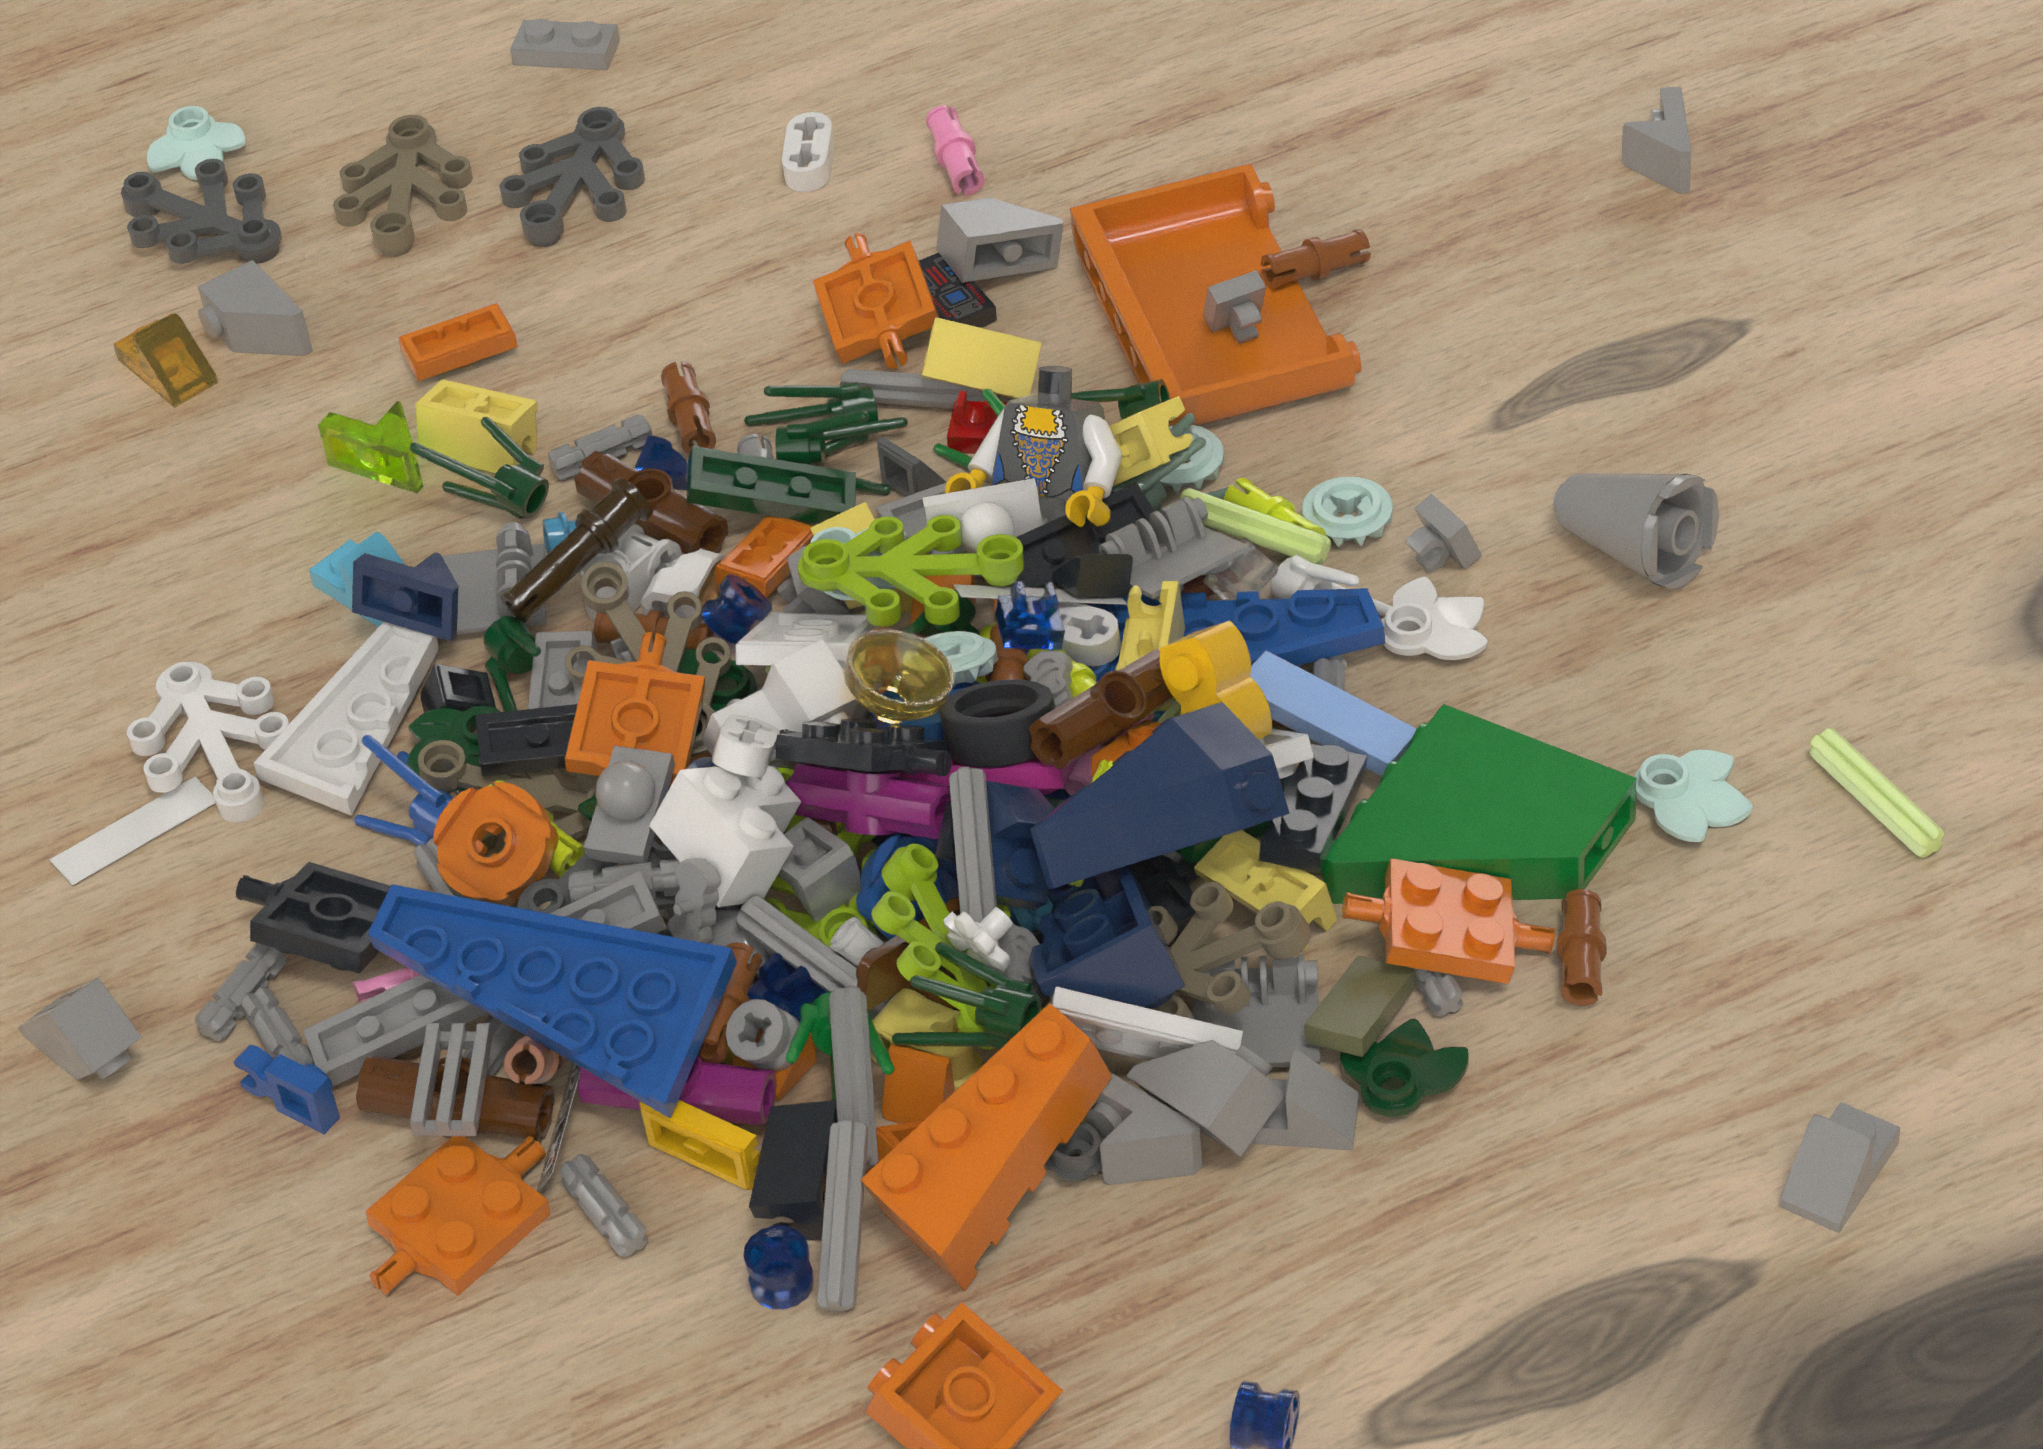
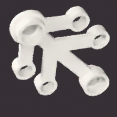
[127,662,289,823]

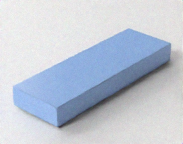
[1250,651,1417,776]

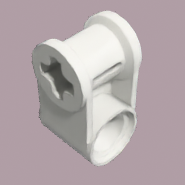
[579,524,681,622]

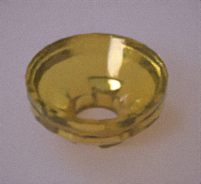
[843,629,954,724]

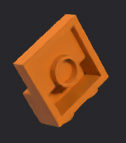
[866,1302,1063,1449]

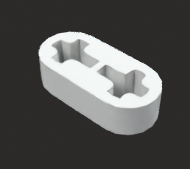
[782,112,835,192]
[1015,600,1121,667]
[712,715,780,777]

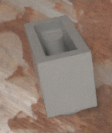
[936,198,1064,283]
[198,260,313,356]
[18,977,142,1080]
[1127,1040,1286,1157]

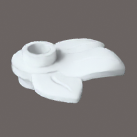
[1382,576,1488,660]

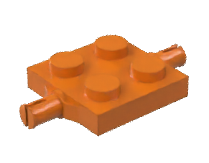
[812,233,939,369]
[565,632,705,786]
[1342,858,1555,984]
[366,1136,550,1296]

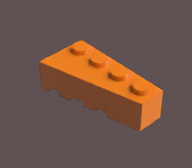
[860,1003,1112,1292]

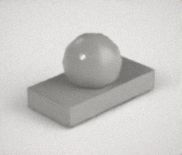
[584,746,675,865]

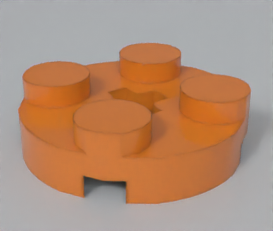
[433,782,558,906]

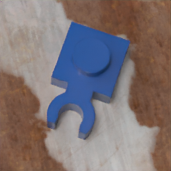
[233,1045,340,1135]

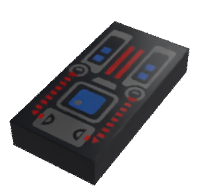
[919,253,997,328]

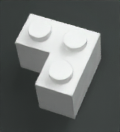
[702,639,861,770]
[649,765,801,907]

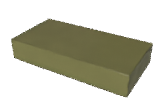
[1304,956,1416,1057]

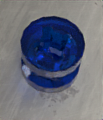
[702,574,772,645]
[743,1226,815,1309]
[1229,1380,1300,1449]

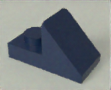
[352,552,459,641]
[986,781,1054,910]

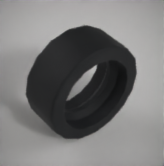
[940,679,1055,768]

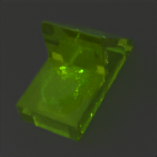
[318,401,424,494]

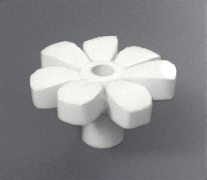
[943,907,1013,974]

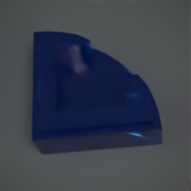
[635,435,688,491]

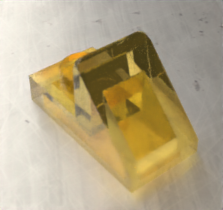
[113,313,218,408]

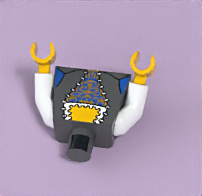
[945,366,1122,527]

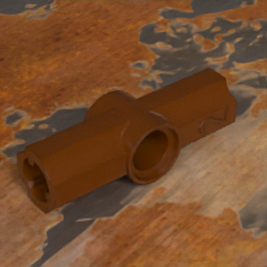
[575,450,729,554]
[1029,649,1175,770]
[356,1056,555,1141]

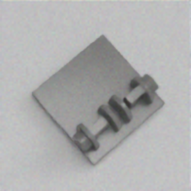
[1099,497,1250,599]
[442,522,546,635]
[1193,954,1320,1067]

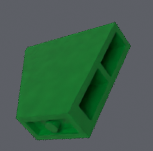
[1320,704,1637,904]

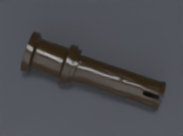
[501,477,653,623]

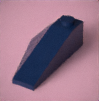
[1030,702,1290,889]
[1029,864,1185,1009]

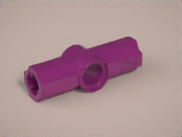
[786,763,951,839]
[578,1055,777,1126]

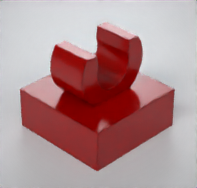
[947,391,1008,454]

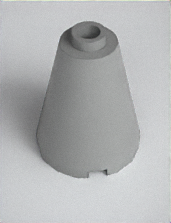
[1553,473,1719,589]

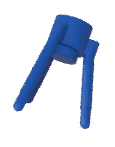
[354,735,454,846]

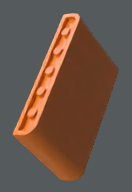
[1070,163,1362,427]

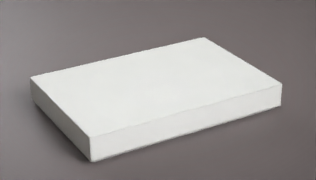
[736,612,879,667]

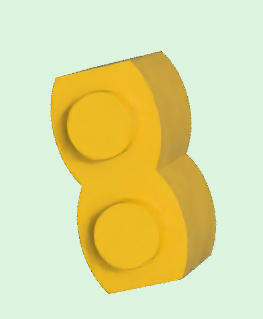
[1159,620,1272,740]

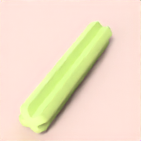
[1180,488,1331,565]
[1810,728,1944,858]

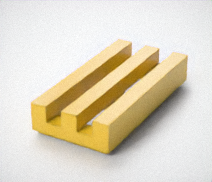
[639,1100,760,1191]

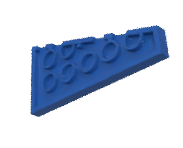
[1005,588,1385,682]
[368,884,737,1118]

